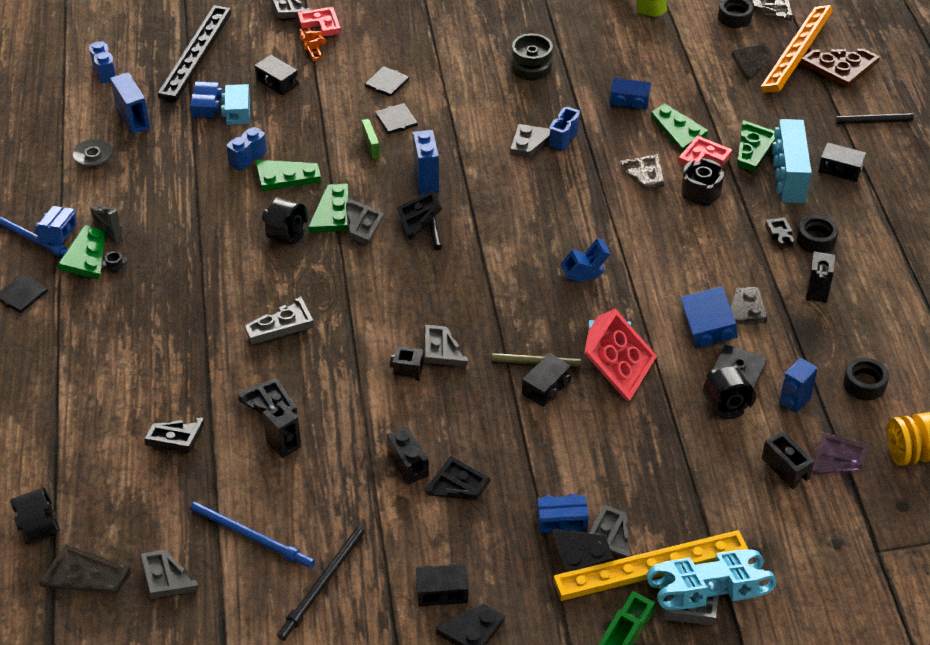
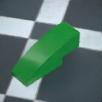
[598,591,656,645]

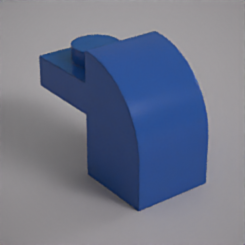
[560,238,611,282]

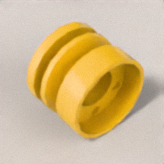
[886,412,930,466]

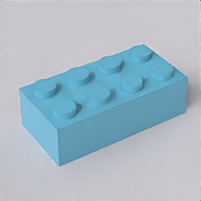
[772,119,812,203]

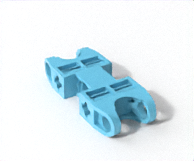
[646,550,777,610]

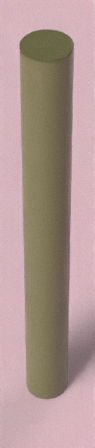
[492,353,581,368]

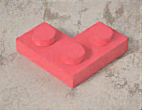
[298,7,341,37]
[678,136,732,167]

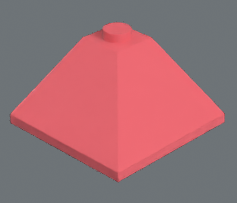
[584,309,657,401]

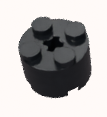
[681,159,724,206]
[262,198,308,243]
[703,366,756,419]
[10,488,60,545]

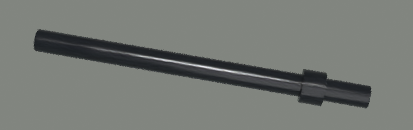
[277,526,365,641]

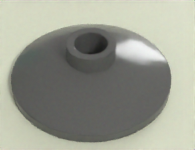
[73,139,113,167]

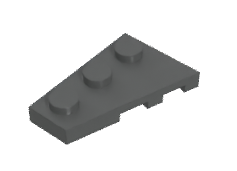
[245,297,315,344]

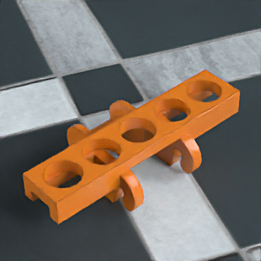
[299,27,326,61]

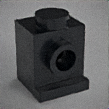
[390,346,424,381]

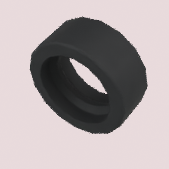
[718,0,753,28]
[797,215,838,253]
[843,357,889,400]

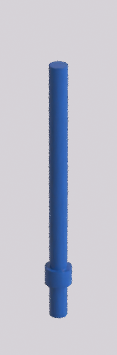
[0,216,68,258]
[190,502,315,569]

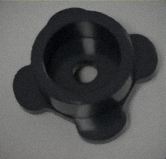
[102,251,127,272]

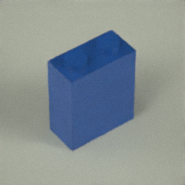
[110,72,150,134]
[413,130,439,195]
[680,286,738,349]

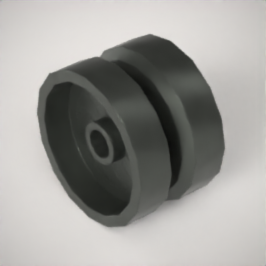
[511,33,553,80]

